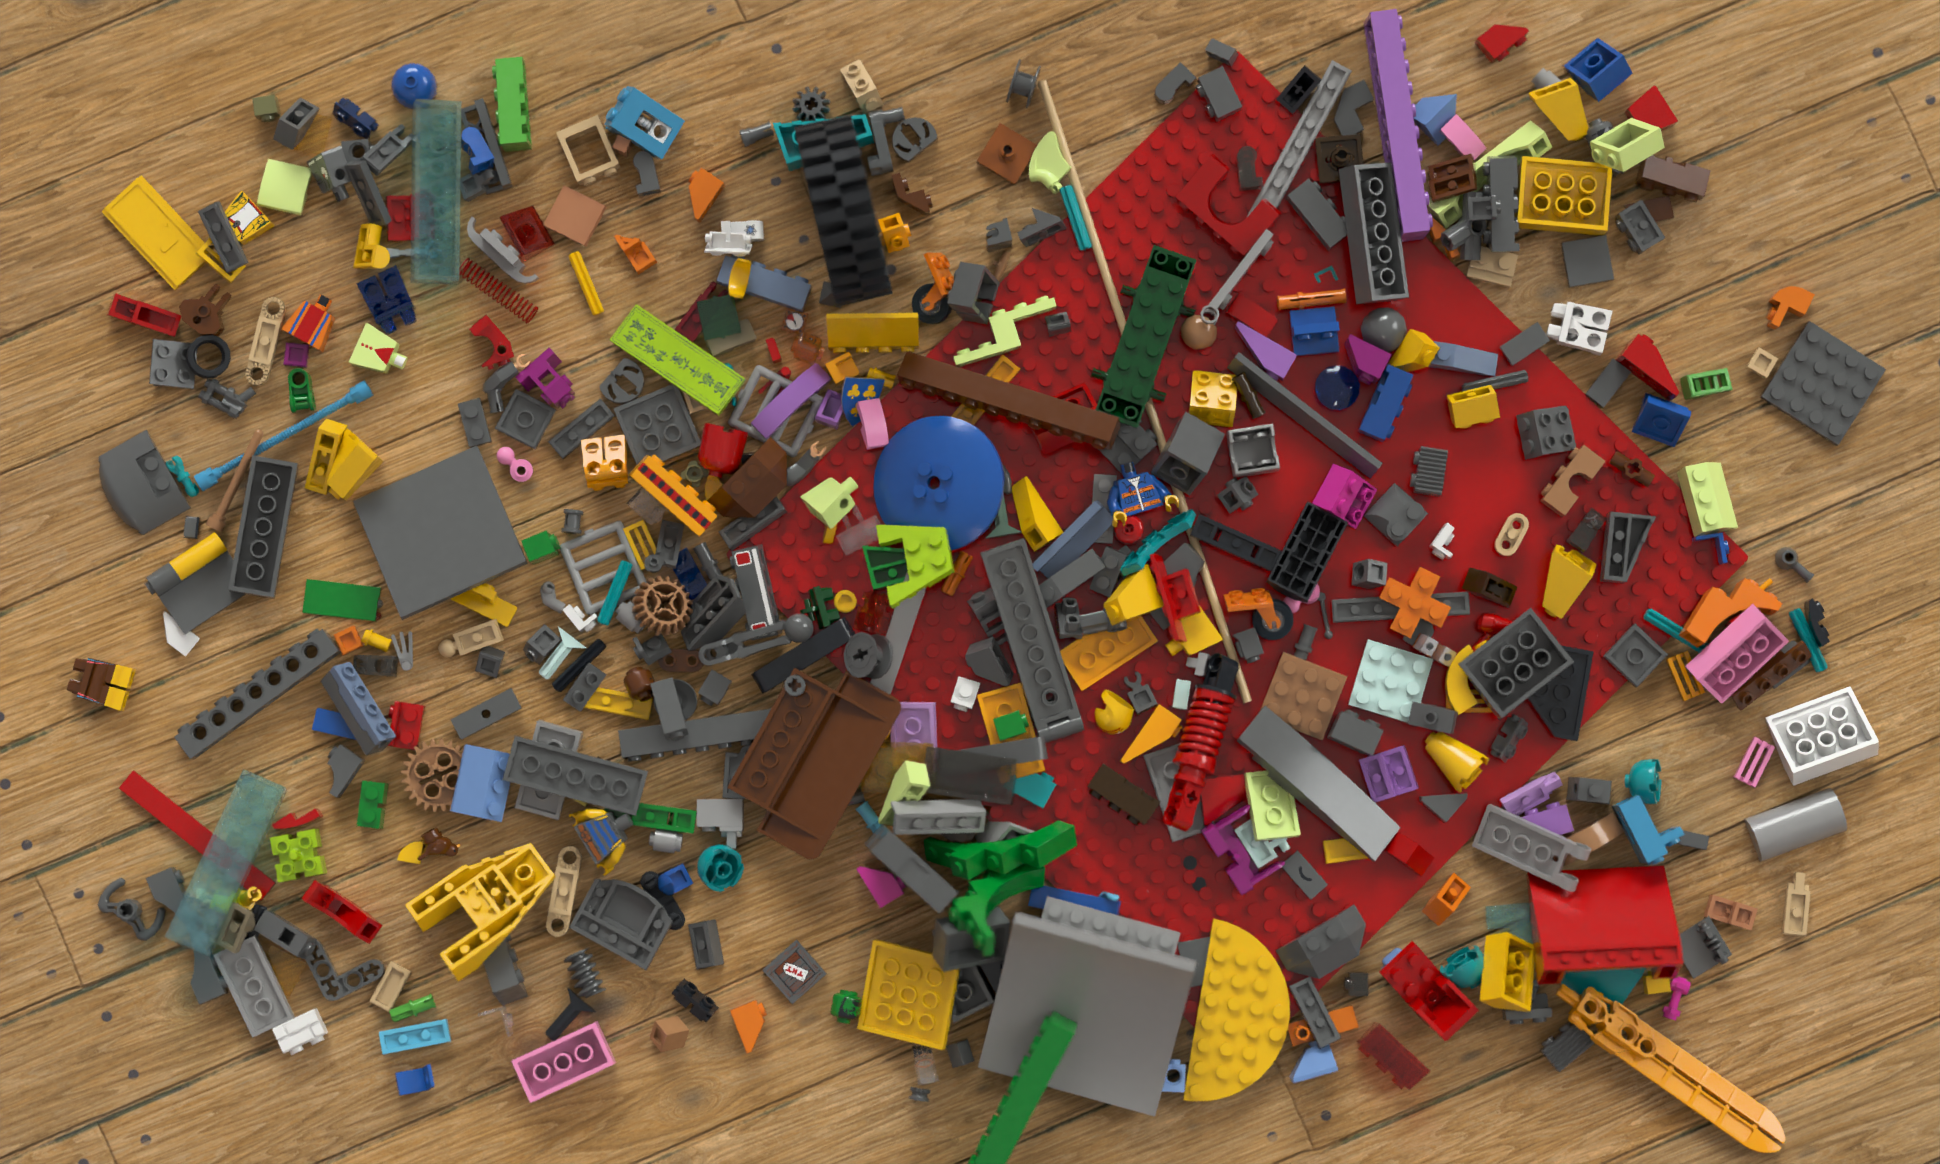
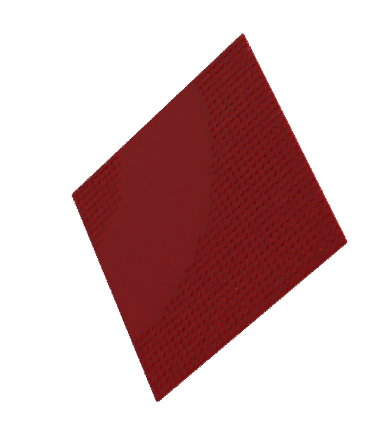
[727,51,1748,1028]

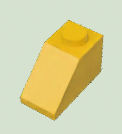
[1387,329,1440,372]

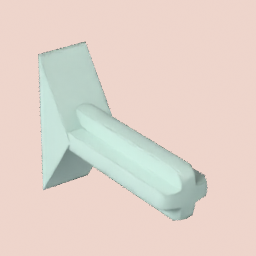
[538,626,587,680]

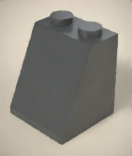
[1151,412,1225,496]

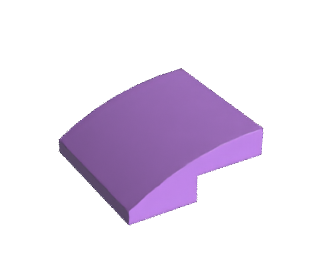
[1359,745,1419,803]

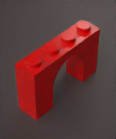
[1176,154,1282,256]

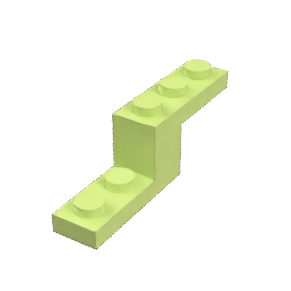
[953,296,1056,367]

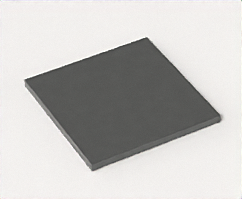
[353,445,528,620]

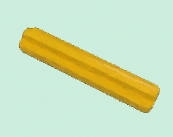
[569,251,604,316]

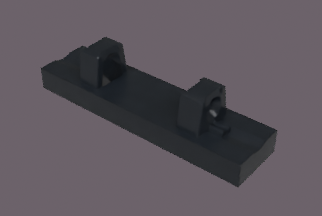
[1190,514,1282,572]

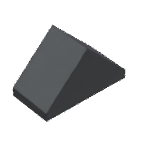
[1419,793,1467,822]

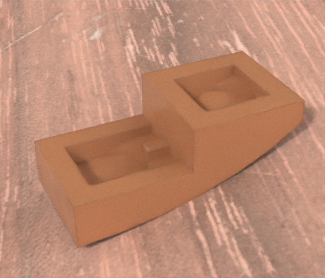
[1704,895,1758,930]

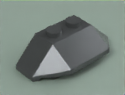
[681,575,746,651]
[1275,904,1366,979]

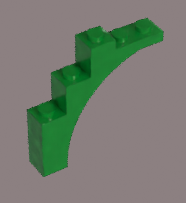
[923,820,1077,881]
[948,863,1045,956]

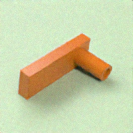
[1288,1005,1358,1046]

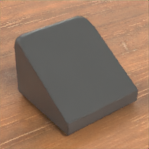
[475,646,505,678]

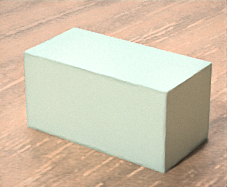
[1172,679,1191,710]

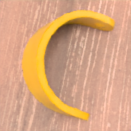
[728,258,751,299]

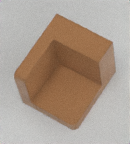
[650,1016,689,1052]

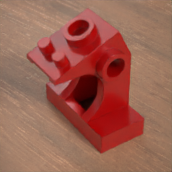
[469,314,514,370]

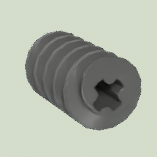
[564,947,607,998]

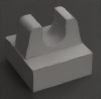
[1186,652,1211,678]

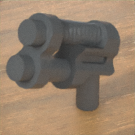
[198,378,256,419]

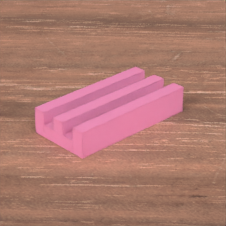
[1734,737,1775,788]

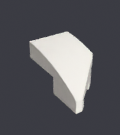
[163,611,200,656]

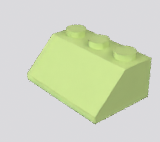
[1677,462,1738,537]

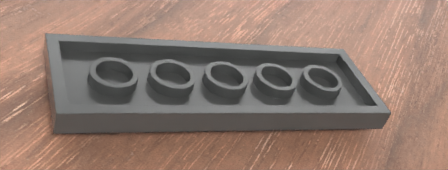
[503,736,648,816]

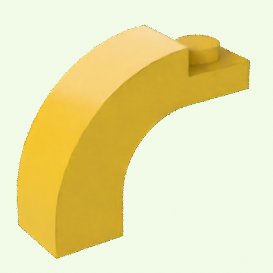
[1445,640,1487,715]

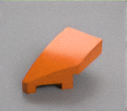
[614,235,657,275]

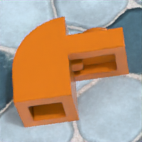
[1766,286,1815,330]

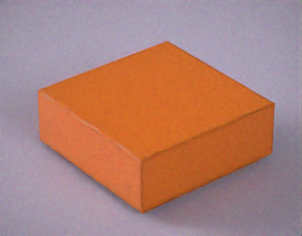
[333,626,364,656]

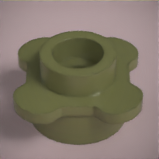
[681,460,708,487]

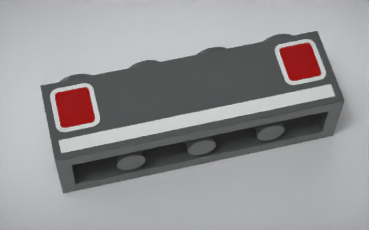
[730,544,782,640]

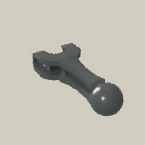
[699,613,814,665]

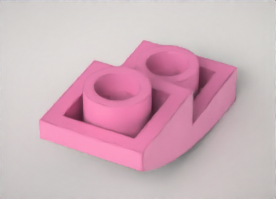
[1440,114,1486,160]
[856,398,889,450]

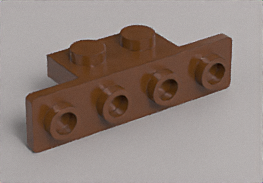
[1731,641,1812,711]

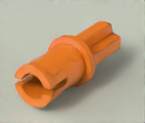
[941,551,973,596]

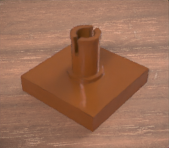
[977,123,1037,185]

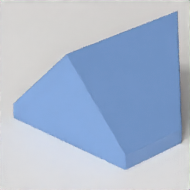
[1413,94,1457,146]

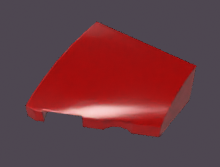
[1200,774,1246,826]

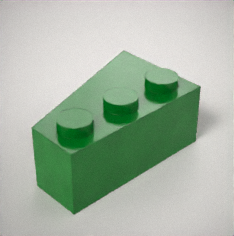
[862,545,908,591]

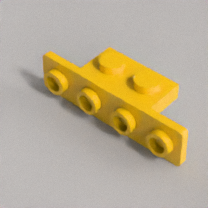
[450,583,517,627]

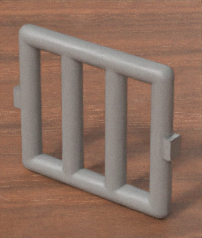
[728,365,823,457]
[560,521,647,615]

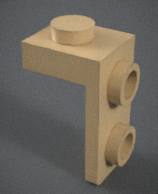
[840,60,883,115]

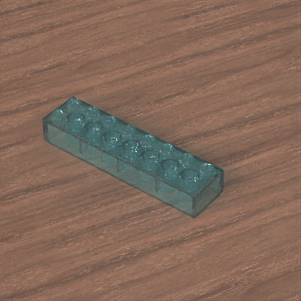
[410,99,461,285]
[165,769,287,958]

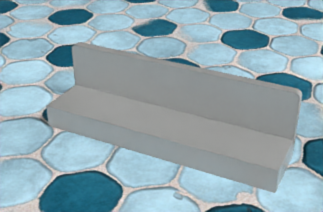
[891,799,986,835]

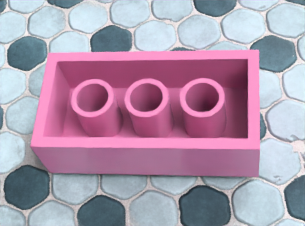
[1685,604,1789,704]
[512,1021,616,1103]

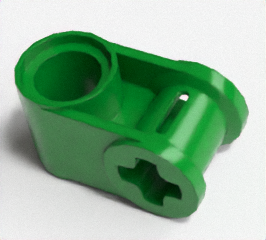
[288,368,316,413]

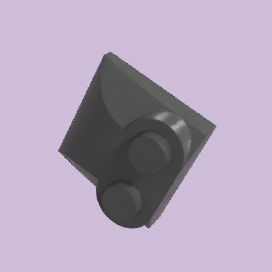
[1364,483,1428,547]

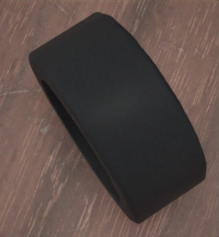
[186,335,231,378]

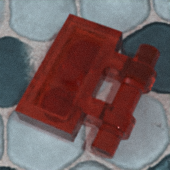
[853,591,891,635]

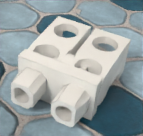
[1546,302,1612,356]

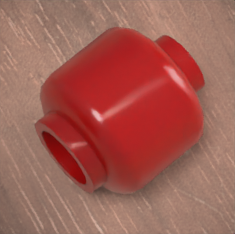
[1114,515,1144,545]

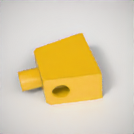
[1165,607,1223,656]

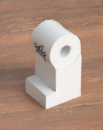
[721,220,764,242]

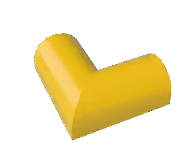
[353,223,390,270]

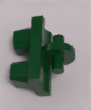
[800,586,840,630]

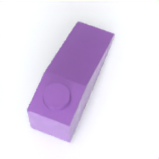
[1235,321,1297,381]

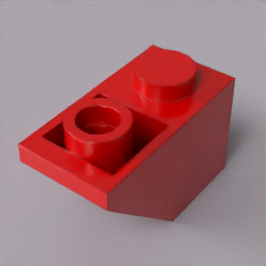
[1475,24,1529,63]

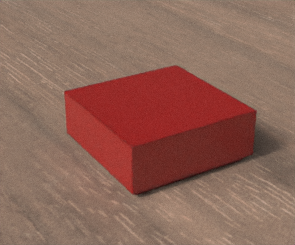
[765,337,782,364]

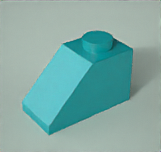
[1003,772,1056,808]

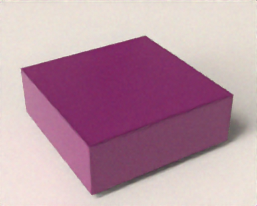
[283,342,310,368]

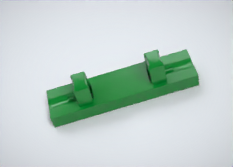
[605,803,697,834]

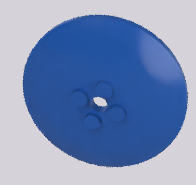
[873,416,1004,551]

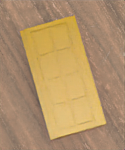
[102,175,212,290]

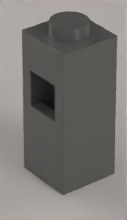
[650,677,688,741]
[254,910,317,959]

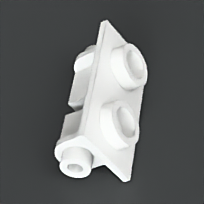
[704,231,752,257]

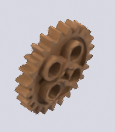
[401,738,463,812]

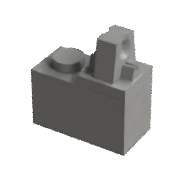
[697,799,744,849]

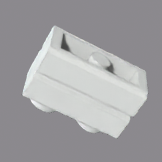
[272,1008,328,1055]

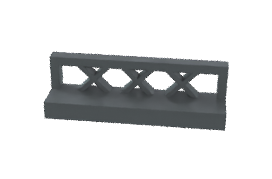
[459,98,513,195]

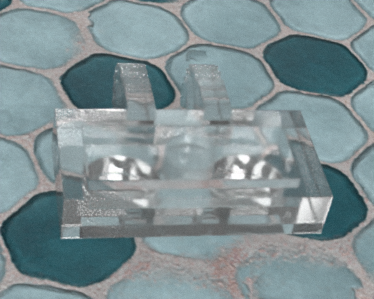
[836,505,881,556]

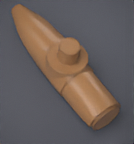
[993,251,1011,281]

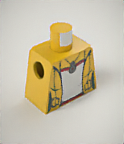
[225,191,275,245]

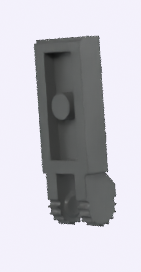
[360,124,416,176]

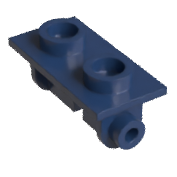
[332,98,379,139]

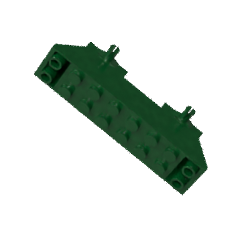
[1091,245,1197,429]

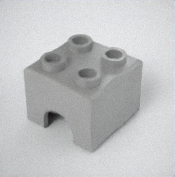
[1226,424,1280,478]

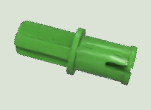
[390,994,436,1022]

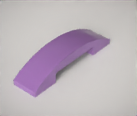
[751,362,832,440]

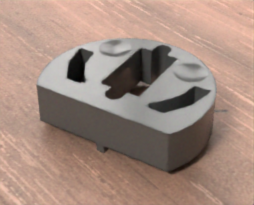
[893,117,938,163]
[599,358,644,404]

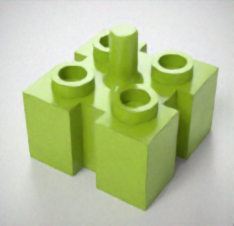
[270,829,327,883]

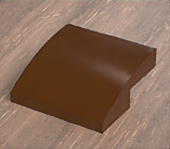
[1428,154,1477,203]

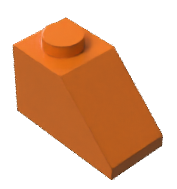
[688,168,725,223]
[1422,873,1471,926]
[730,1000,767,1053]

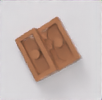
[543,185,607,247]

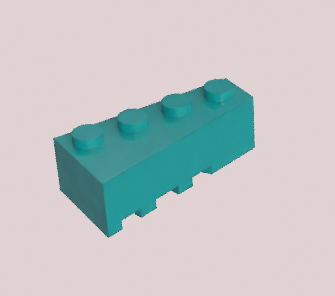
[773,114,874,172]

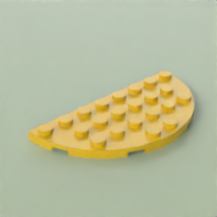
[1183,919,1290,1101]

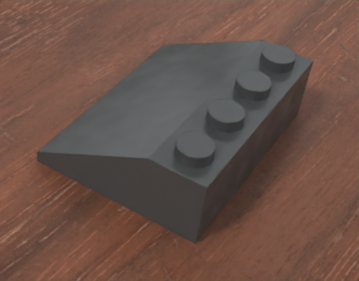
[1459,608,1574,721]

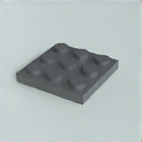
[614,384,701,465]

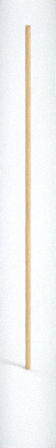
[1038,80,1252,704]

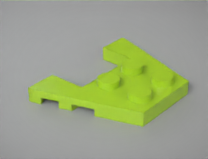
[876,525,954,609]

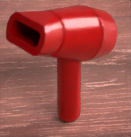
[1472,612,1512,652]

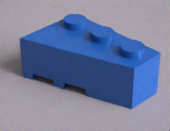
[1358,364,1413,442]

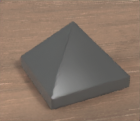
[819,281,841,308]

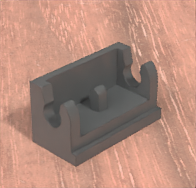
[986,218,1012,252]

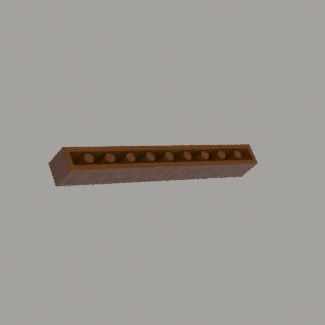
[897,351,1121,450]

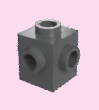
[1217,476,1259,514]

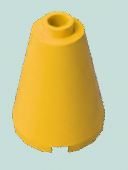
[1425,731,1489,793]

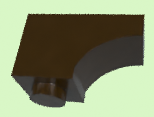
[1462,568,1517,608]

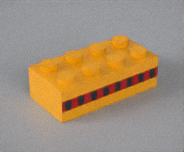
[629,454,717,536]

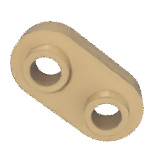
[1494,513,1529,556]

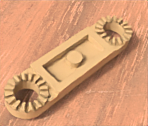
[245,297,286,386]
[546,846,582,937]

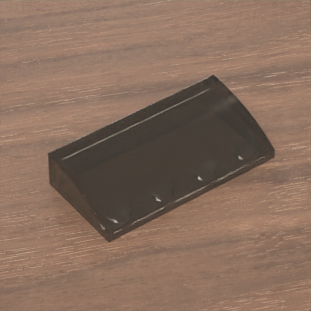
[924,746,1017,805]

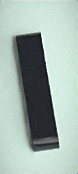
[751,617,855,694]

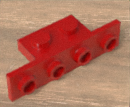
[1150,553,1201,643]

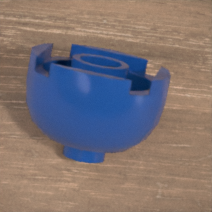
[391,63,437,109]

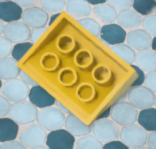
[1514,156,1612,236]
[826,313,919,354]

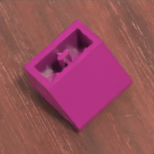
[1312,464,1377,529]

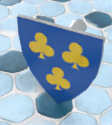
[841,377,885,427]

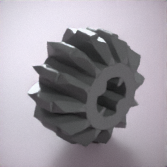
[793,87,830,121]

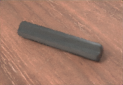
[1461,370,1528,392]

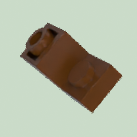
[891,173,933,216]

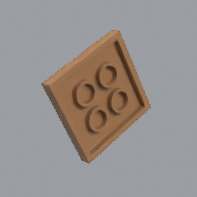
[1260,652,1347,740]

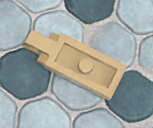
[1782,872,1811,937]

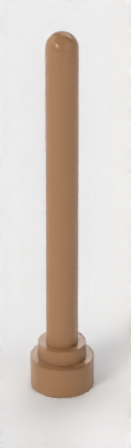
[206,429,263,532]

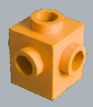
[878,213,911,253]

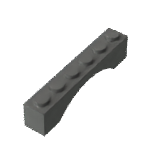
[146,867,229,1005]

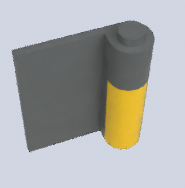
[145,532,246,635]

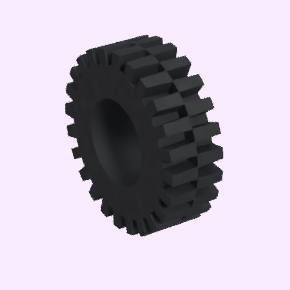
[794,115,893,307]

